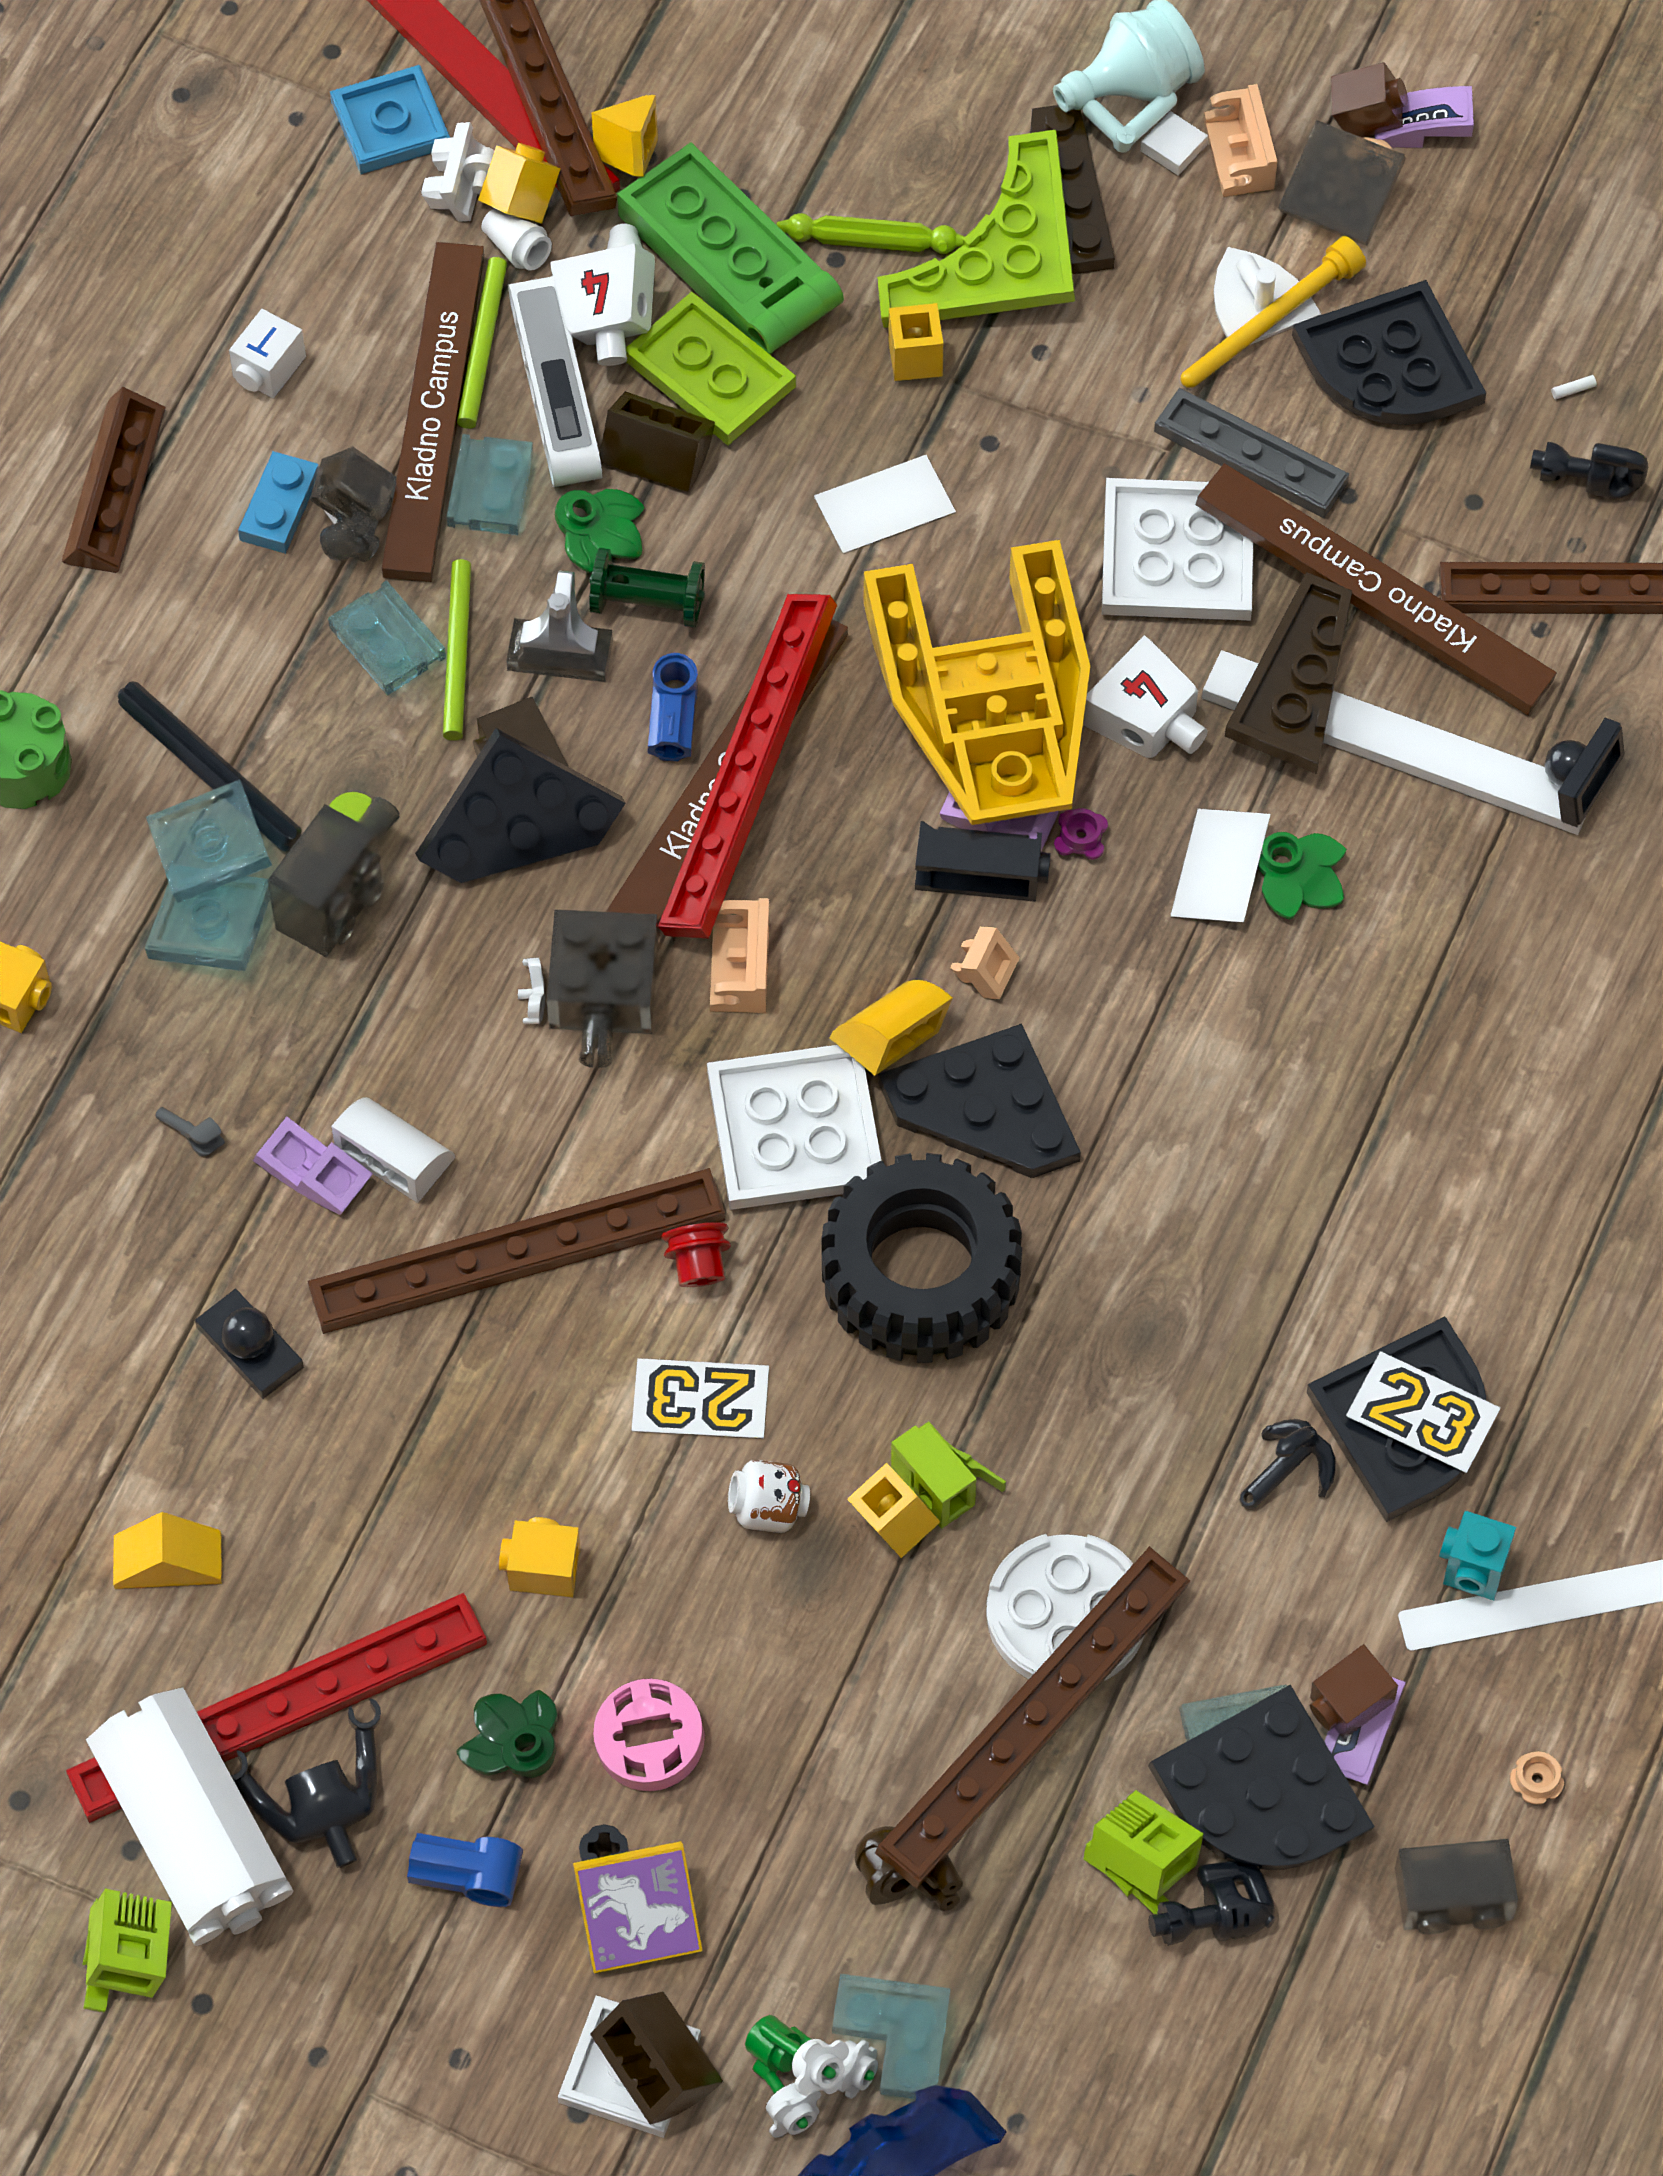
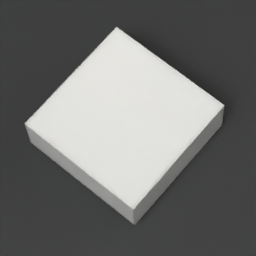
[1140,111,1208,176]

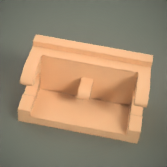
[1203,84,1277,197]
[710,898,770,1013]

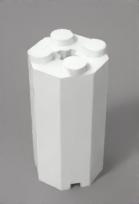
[86,1687,294,1946]

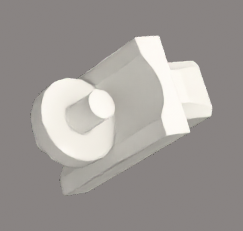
[421,122,494,222]

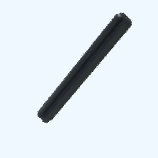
[117,681,303,852]

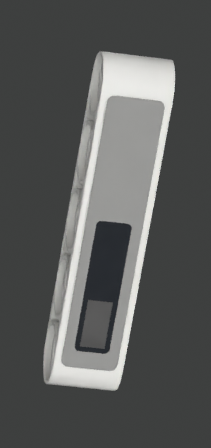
[508,276,602,487]

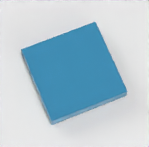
[330,65,450,175]

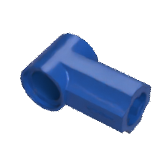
[647,653,698,762]
[407,1833,523,1907]

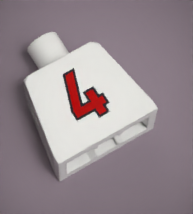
[551,243,655,366]
[1083,636,1208,758]

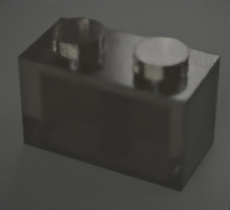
[1395,1839,1518,1935]

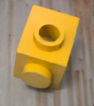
[478,143,561,223]
[888,303,943,381]
[0,941,52,1033]
[847,1463,940,1558]
[499,1517,581,1598]

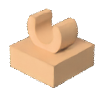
[950,926,1020,999]

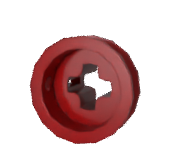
[661,1223,731,1287]

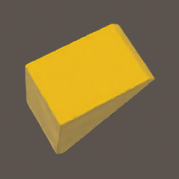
[591,95,658,176]
[113,1512,222,1589]

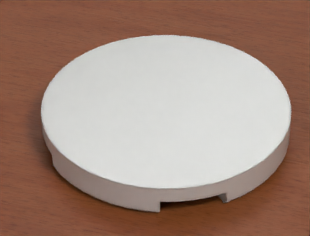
[986,1534,1145,1681]

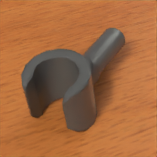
[155,1107,225,1156]

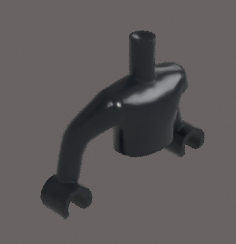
[231,1698,381,1868]

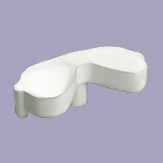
[518,958,545,1024]

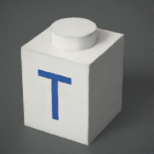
[229,309,306,399]

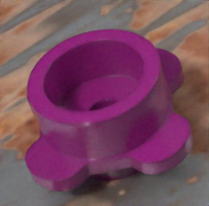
[1054,808,1108,860]

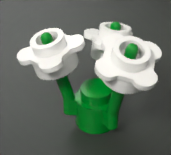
[745,2015,878,2138]

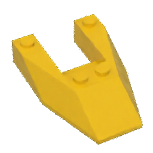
[864,540,1090,825]

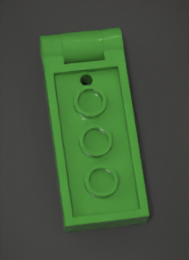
[617,142,844,354]

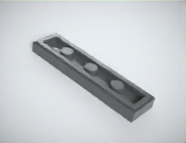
[1154,388,1349,518]

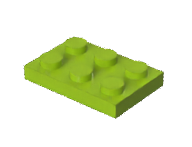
[626,291,796,446]

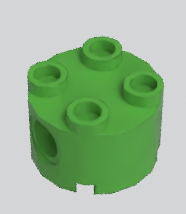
[0,690,72,809]

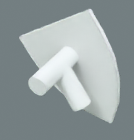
[1214,247,1321,345]

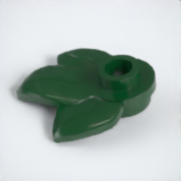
[456,1690,558,1778]

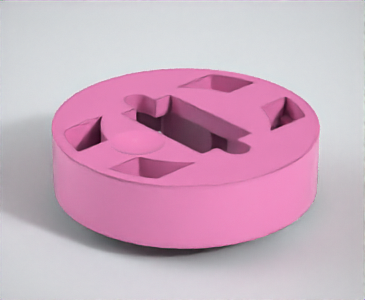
[593,1679,705,1791]

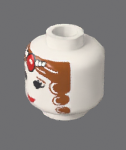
[728,1460,810,1533]

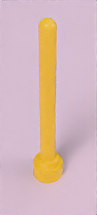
[1180,236,1366,388]

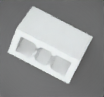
[331,1097,455,1203]

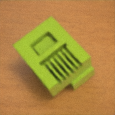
[891,1421,1006,1529]
[1083,1790,1203,1915]
[82,1888,172,2013]

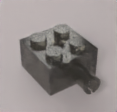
[267,797,400,957]
[547,909,659,1068]

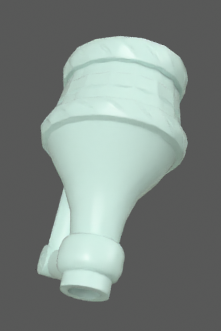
[1053,0,1205,153]

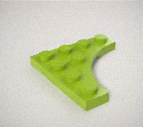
[877,130,1075,328]

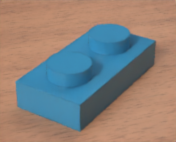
[238,451,320,554]

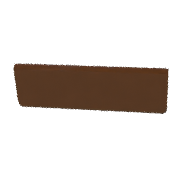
[62,387,166,573]

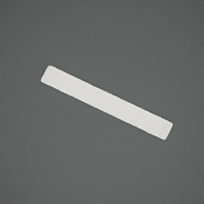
[1398,1560,1663,1651]

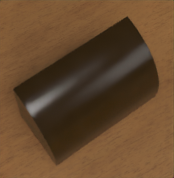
[599,391,715,492]
[590,1991,723,2125]

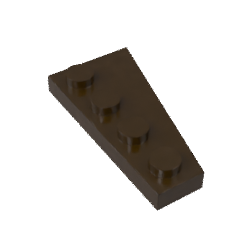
[1030,105,1115,274]
[1225,572,1352,774]

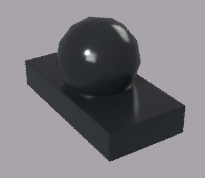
[1544,717,1625,827]
[195,1288,304,1399]

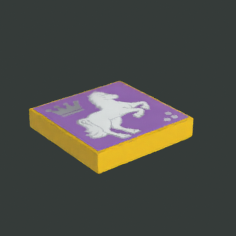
[573,1841,702,1973]

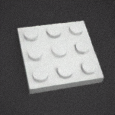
[1102,478,1253,621]
[707,1045,881,1210]

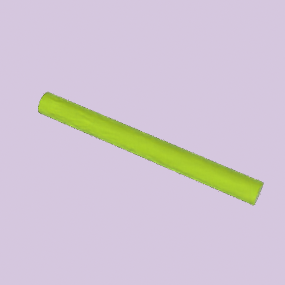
[457,257,507,429]
[443,559,471,741]

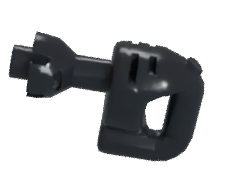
[1530,442,1648,499]
[1148,1860,1275,1946]

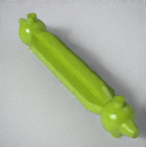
[776,213,965,254]

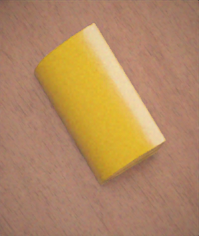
[829,980,953,1076]

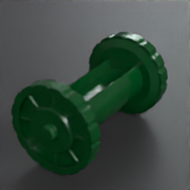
[589,548,705,628]

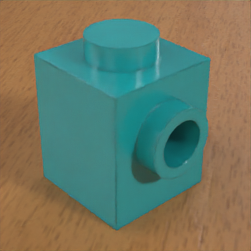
[1439,1511,1516,1601]

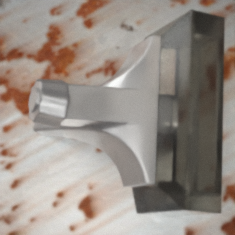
[506,570,613,682]

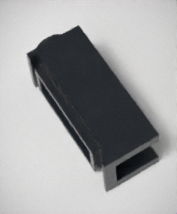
[915,821,1051,902]

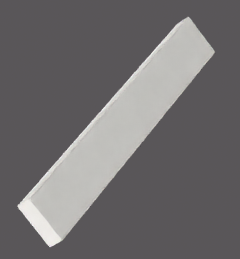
[1202,650,1587,835]

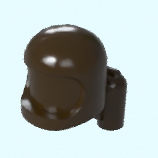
[854,1826,963,1911]

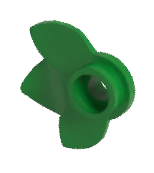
[554,489,644,574]
[1258,832,1347,920]

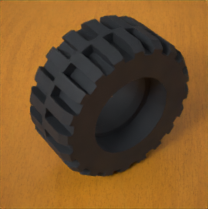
[821,1153,1023,1363]

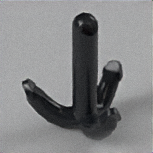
[1239,1419,1336,1509]

